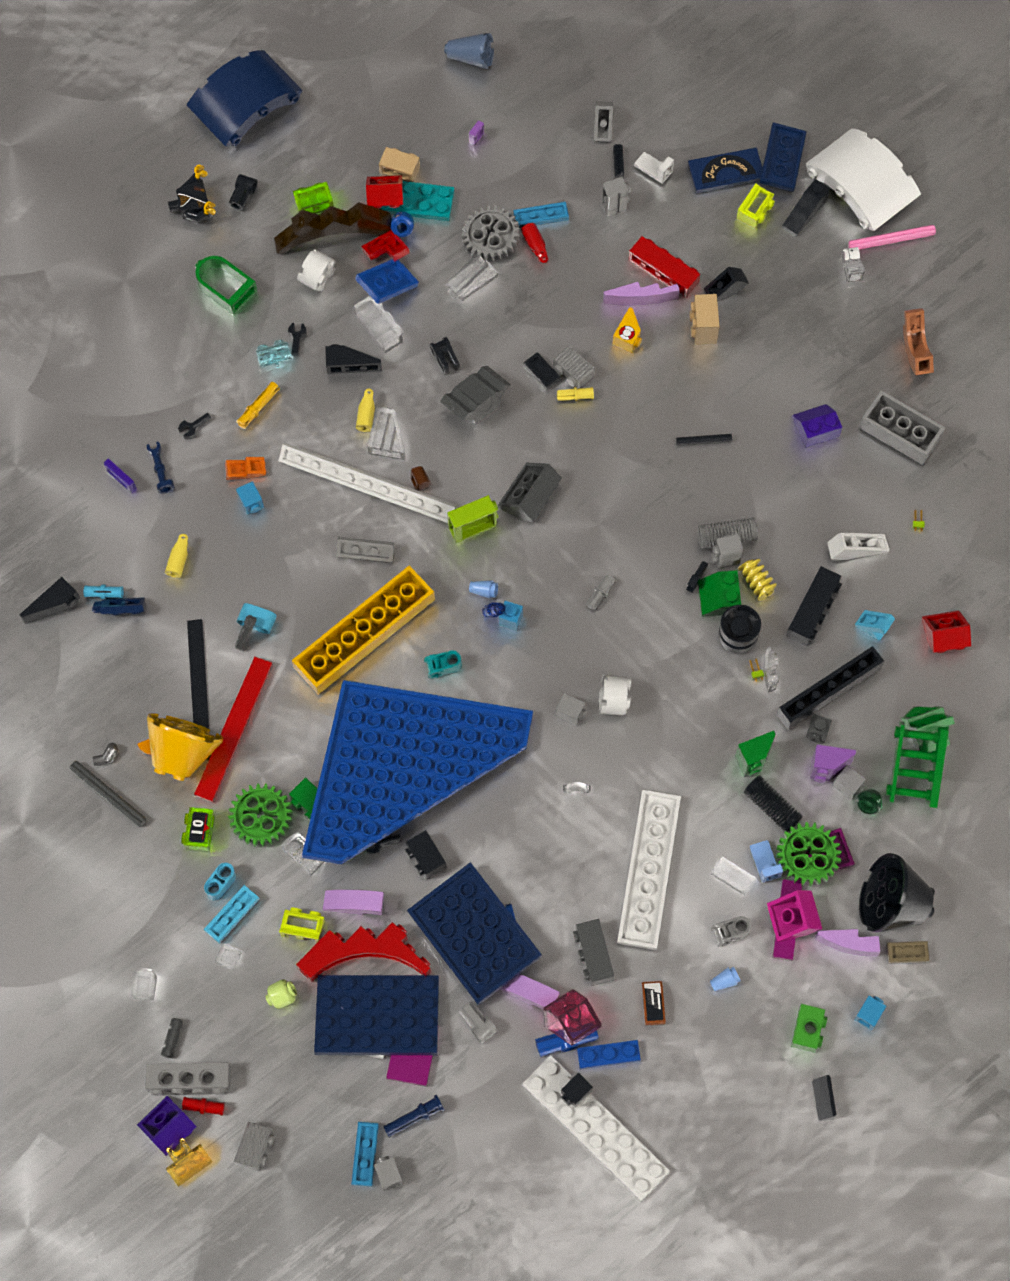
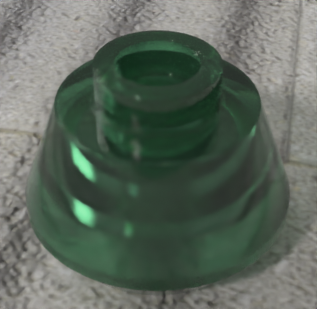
[856,789,882,815]

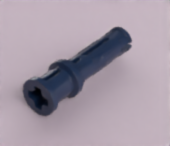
[383,1094,445,1138]

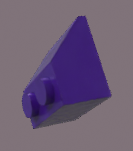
[792,404,843,448]
[137,1096,197,1156]

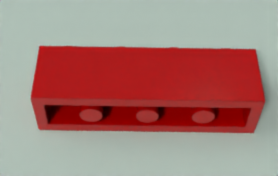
[628,236,700,298]

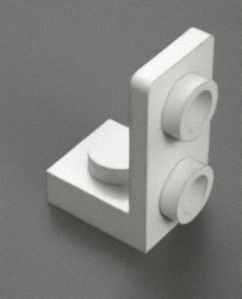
[634,152,674,184]

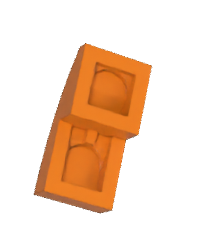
[225,457,266,480]

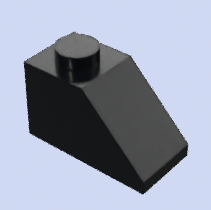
[704,267,749,302]

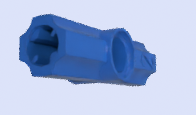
[535,1022,599,1057]

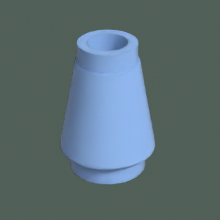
[469,580,498,599]
[710,967,741,992]

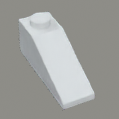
[827,533,889,560]

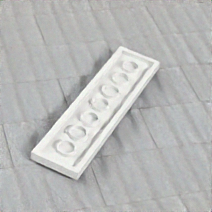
[617,790,681,950]
[522,1055,670,1202]

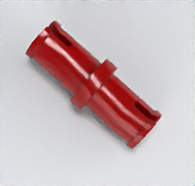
[182,1097,225,1116]

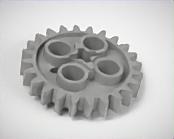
[462,206,520,261]

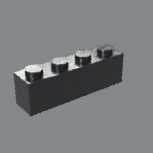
[786,566,842,646]

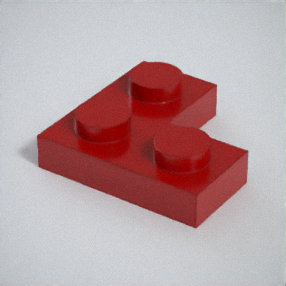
[361,230,410,261]

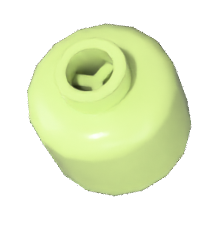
[265,979,297,1009]

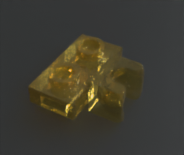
[166,1138,213,1187]

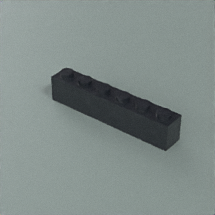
[777,646,884,730]

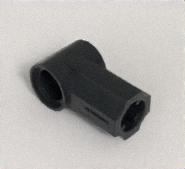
[229,174,258,211]

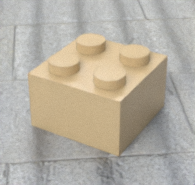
[689,294,720,345]

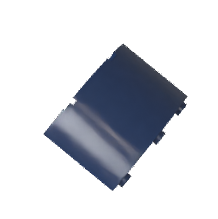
[187,50,303,146]

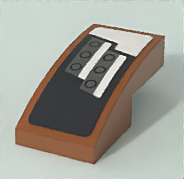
[642,981,666,1025]

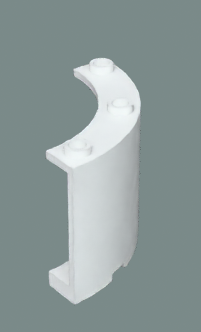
[805,128,921,231]

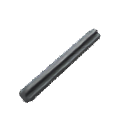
[70,761,147,827]

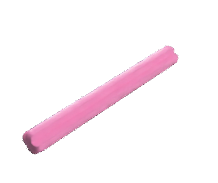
[848,225,936,250]

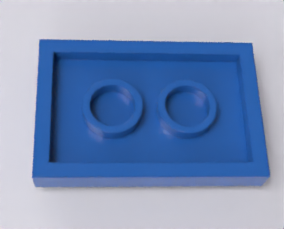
[355,259,419,304]

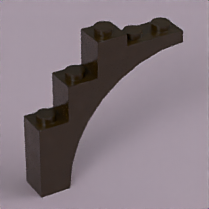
[274,202,392,255]

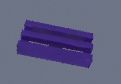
[104,458,137,493]

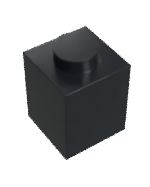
[561,1072,593,1108]

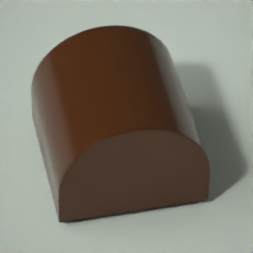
[410,466,431,492]

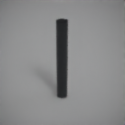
[676,434,732,445]

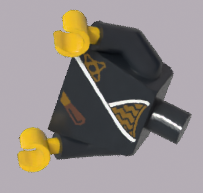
[168,164,216,222]

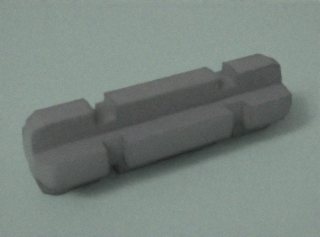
[235,615,257,651]
[161,1018,183,1058]

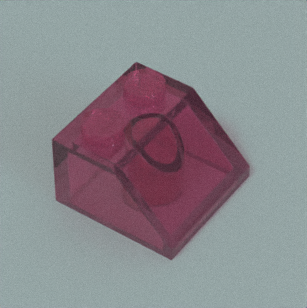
[543,989,602,1046]

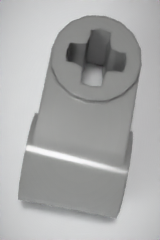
[711,916,751,947]

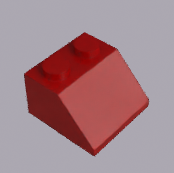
[366,175,403,209]
[922,610,971,653]

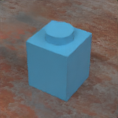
[236,481,264,515]
[499,601,523,631]
[854,996,887,1031]

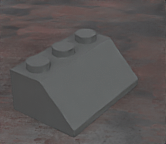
[497,462,562,522]

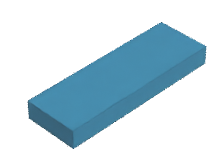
[513,202,569,228]
[351,1122,379,1187]

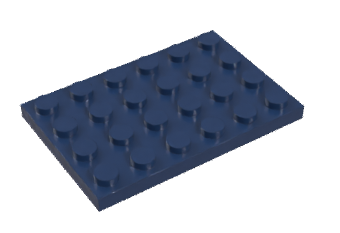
[407,862,542,1006]
[314,975,439,1055]

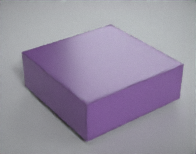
[469,120,484,145]

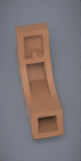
[903,308,934,375]

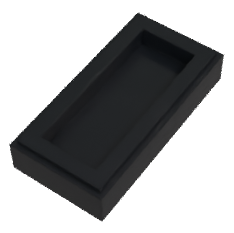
[523,352,561,390]

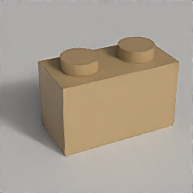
[379,147,420,182]

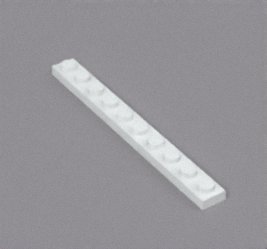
[279,442,457,523]

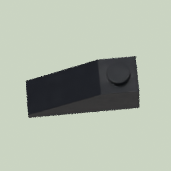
[782,179,830,237]
[325,344,382,374]
[19,577,80,624]

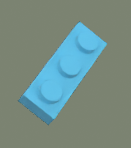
[204,885,260,944]

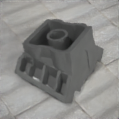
[440,366,511,425]

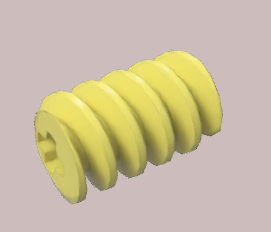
[738,559,777,601]

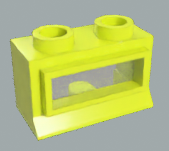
[736,183,775,228]
[279,907,325,943]

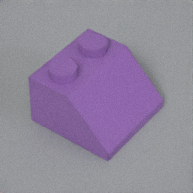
[810,745,856,783]

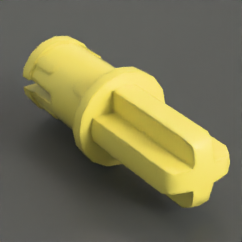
[557,387,594,402]

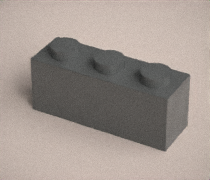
[573,919,615,986]

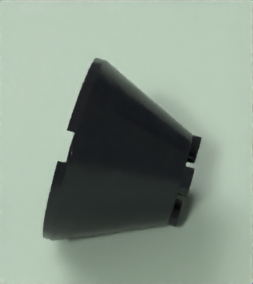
[859,853,935,932]

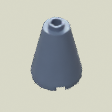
[444,33,494,69]

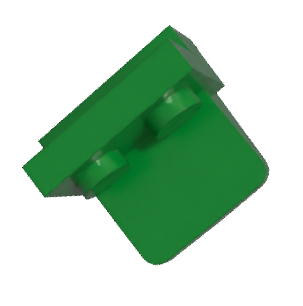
[901,706,955,752]

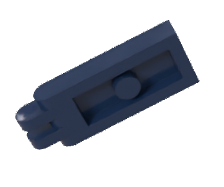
[92,597,145,615]

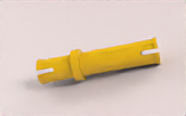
[236,382,280,429]

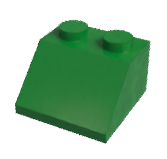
[698,570,741,617]
[735,731,776,777]

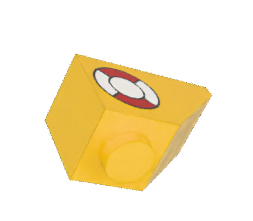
[612,307,642,353]

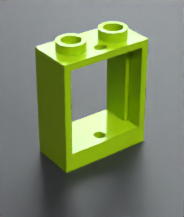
[447,495,499,543]

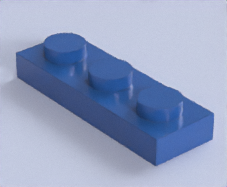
[577,1040,641,1070]

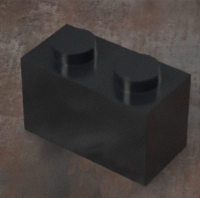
[405,830,447,880]

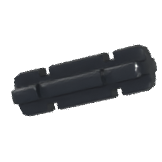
[613,144,624,177]

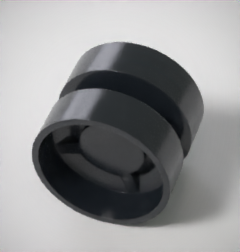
[718,605,761,654]

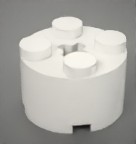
[297,249,336,292]
[599,675,631,716]

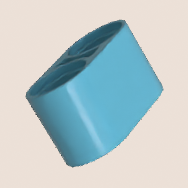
[236,603,277,634]
[204,863,236,901]

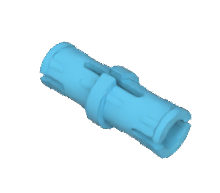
[83,584,124,599]

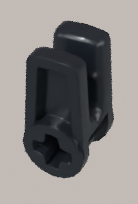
[429,337,460,374]

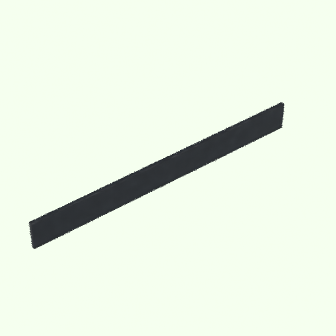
[187,619,211,761]

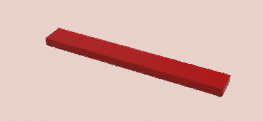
[194,656,273,803]

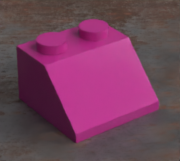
[767,890,822,942]

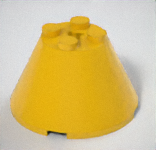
[147,713,223,781]

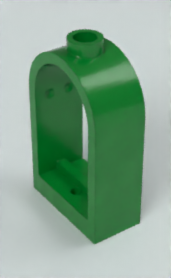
[195,256,257,315]

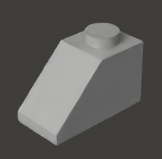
[594,101,613,142]

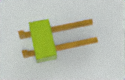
[912,510,925,531]
[749,659,764,682]

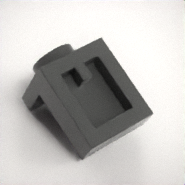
[806,714,832,743]

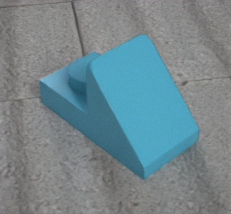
[855,610,895,640]

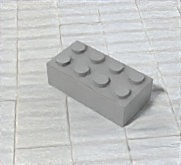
[859,390,946,465]

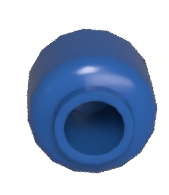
[391,211,414,237]

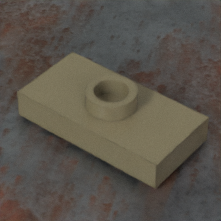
[886,941,930,964]

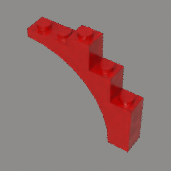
[296,922,431,982]

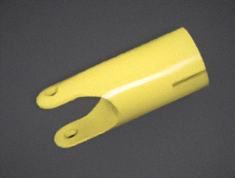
[356,388,375,432]
[165,534,188,578]

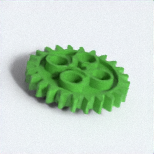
[228,783,293,847]
[776,822,842,887]

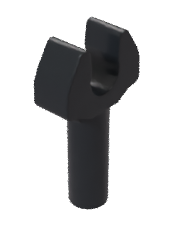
[288,323,307,356]
[178,413,212,440]
[686,561,708,593]
[366,834,402,856]

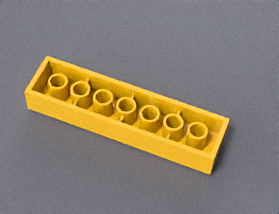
[292,565,435,695]

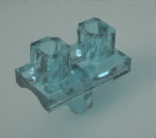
[256,339,292,368]

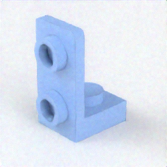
[749,840,783,883]

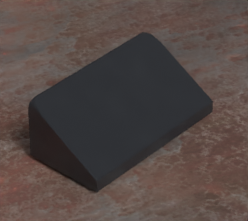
[812,1075,837,1121]

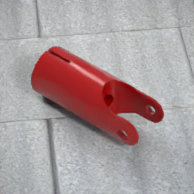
[521,222,548,263]

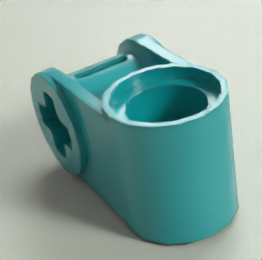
[424,650,462,679]

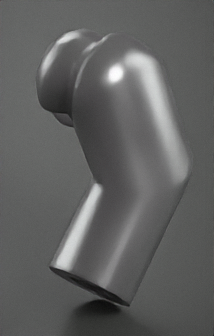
[93,743,118,766]

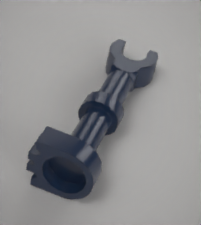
[146,441,175,494]

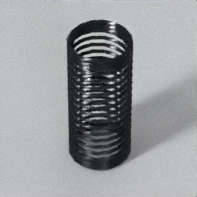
[743,775,803,832]

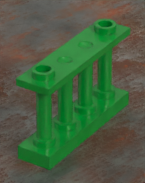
[885,721,949,808]

